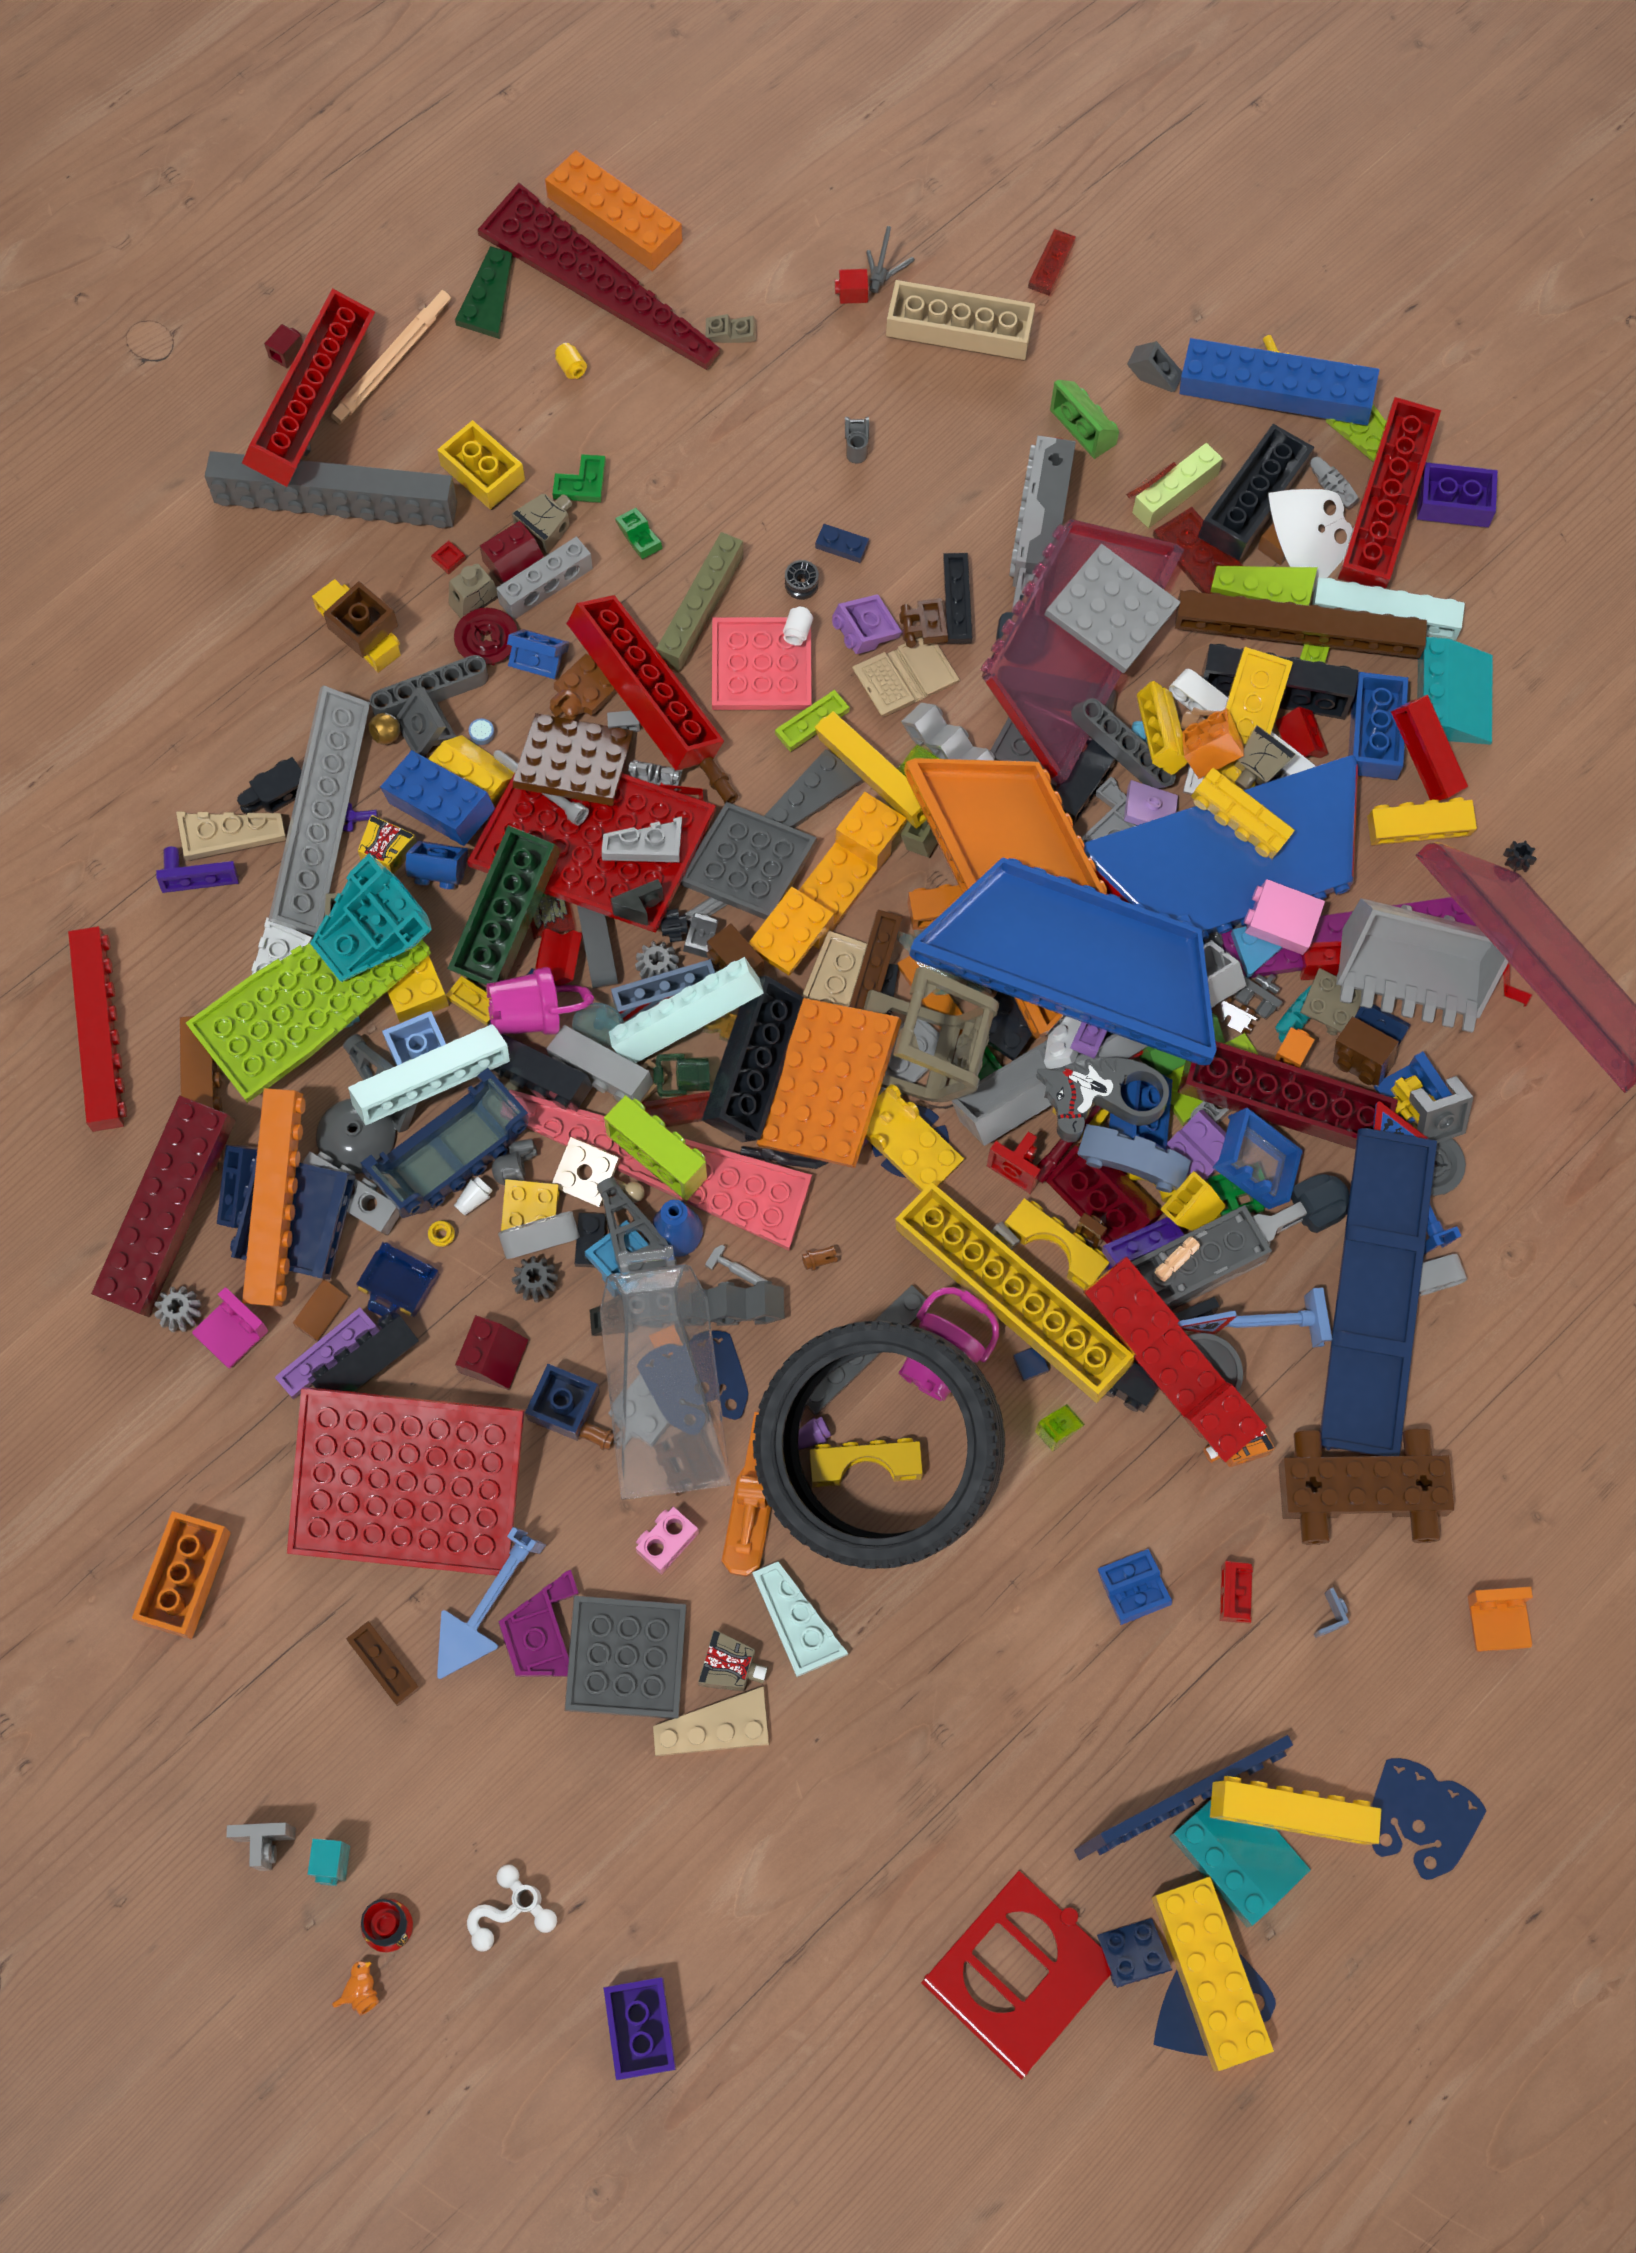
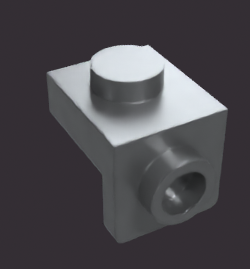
[683,913,718,958]

